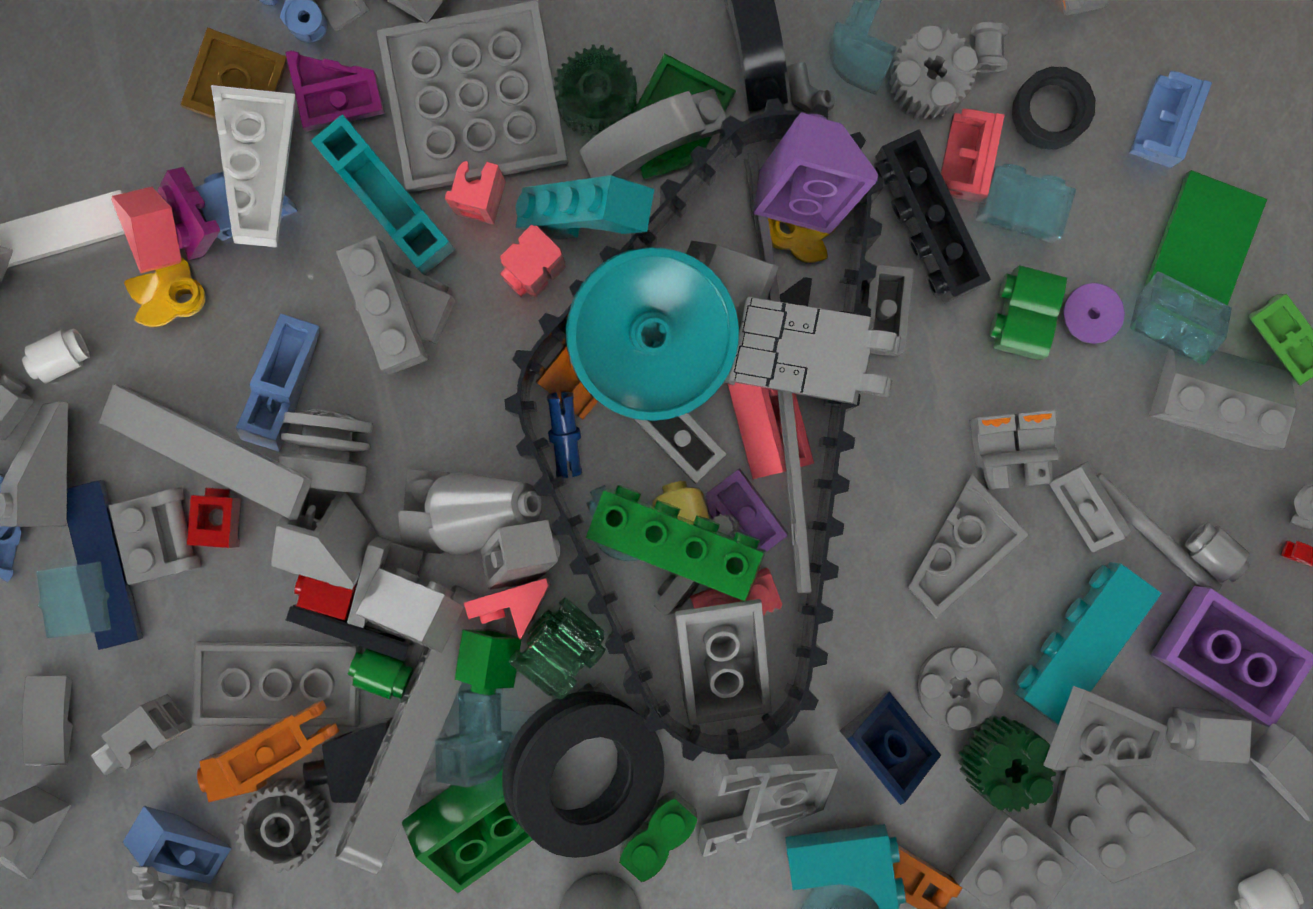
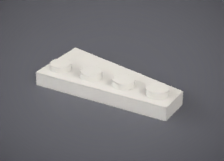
[211,85,296,247]

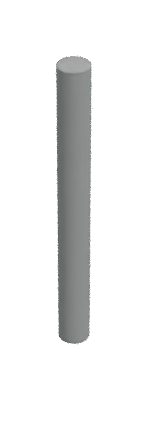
[1097,473,1222,592]

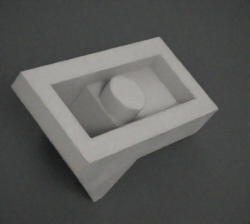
[398,469,450,554]

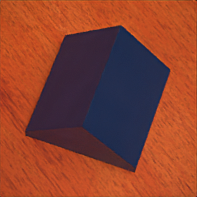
[840,691,941,805]

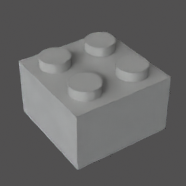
[950,809,1077,909]

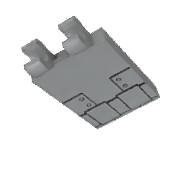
[730,297,901,405]

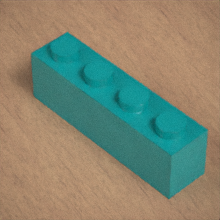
[1015,562,1162,725]

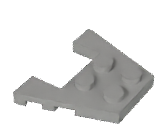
[698,754,838,857]

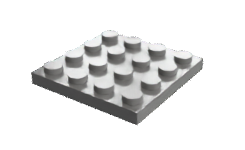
[377,0,568,193]

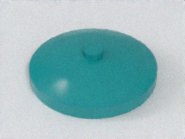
[566,247,739,421]

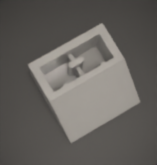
[271,488,378,590]

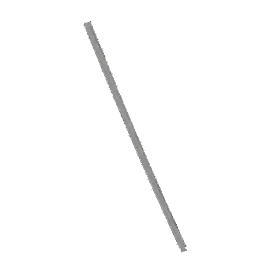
[744,153,811,593]

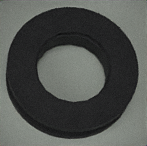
[502,691,665,858]

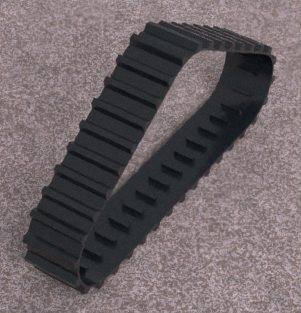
[504,99,883,761]

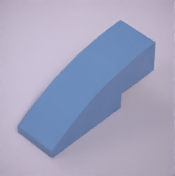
[236,313,320,452]

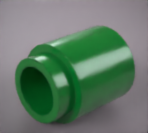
[348,648,414,700]

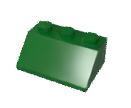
[402,749,533,893]

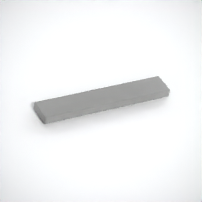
[99,384,313,519]

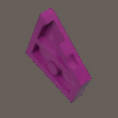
[285,51,385,132]
[158,167,220,260]

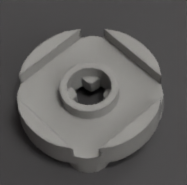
[917,646,1003,730]

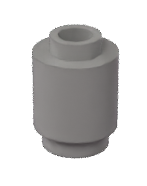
[1185,522,1250,583]

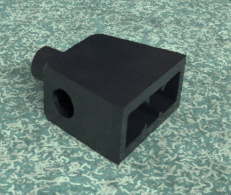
[303,717,393,803]

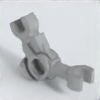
[127,866,234,909]

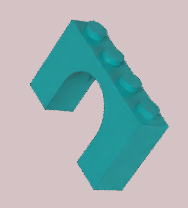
[785,824,906,909]

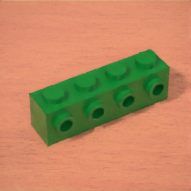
[585,485,766,601]

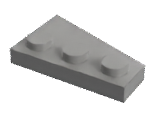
[908,475,1029,618]
[1043,686,1169,770]

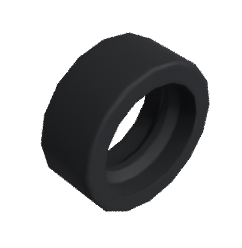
[1012,66,1096,149]

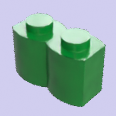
[989,265,1067,360]
[619,790,697,882]

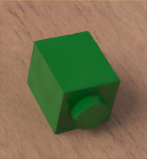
[455,629,522,695]

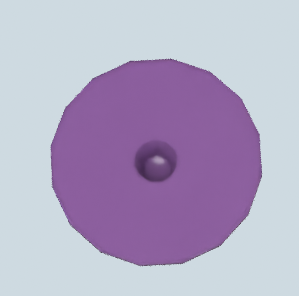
[1063,283,1125,344]

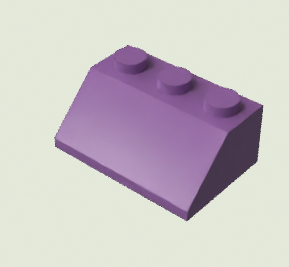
[753,112,878,234]

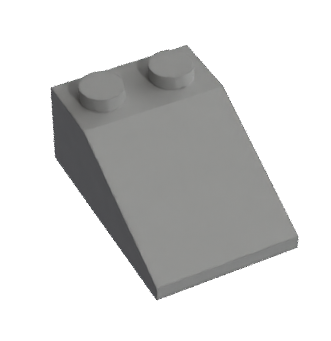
[675,599,772,726]

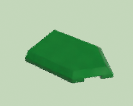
[632,53,736,180]

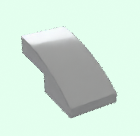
[22,676,73,766]

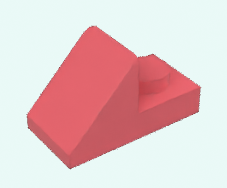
[464,577,551,639]

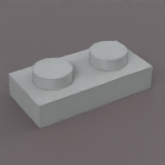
[1050,461,1132,553]

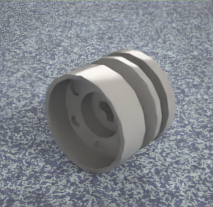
[278,409,373,494]

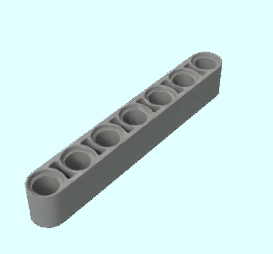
[335,585,488,874]

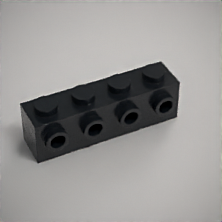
[874,129,991,304]

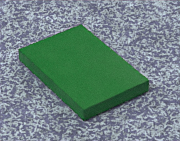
[1144,170,1267,314]

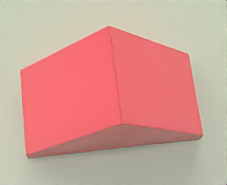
[111,187,181,274]

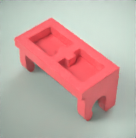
[941,109,1005,203]
[445,161,506,225]

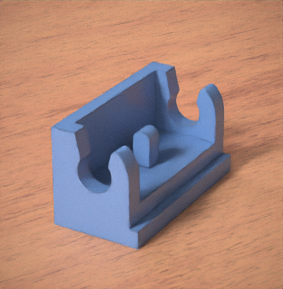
[1129,71,1212,168]

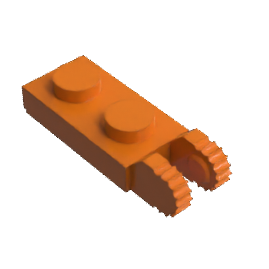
[215,700,340,796]

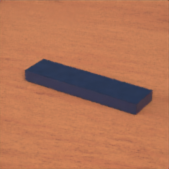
[66,480,143,650]

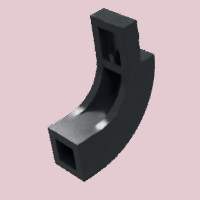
[724,0,788,111]

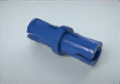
[547,391,582,478]

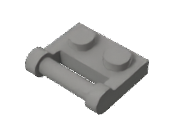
[109,487,201,585]

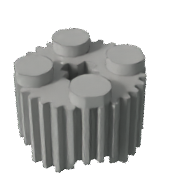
[888,25,978,119]
[235,779,330,873]

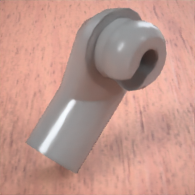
[786,63,835,113]

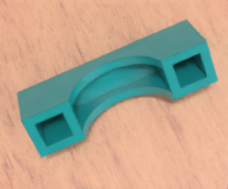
[310,114,455,275]
[515,175,655,239]

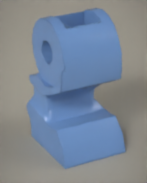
[259,0,328,43]

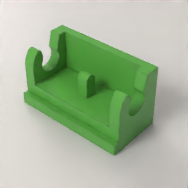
[1249,294,1313,386]

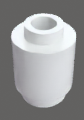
[22,328,90,383]

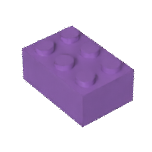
[1151,586,1313,727]

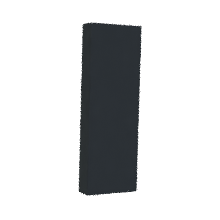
[285,604,415,661]

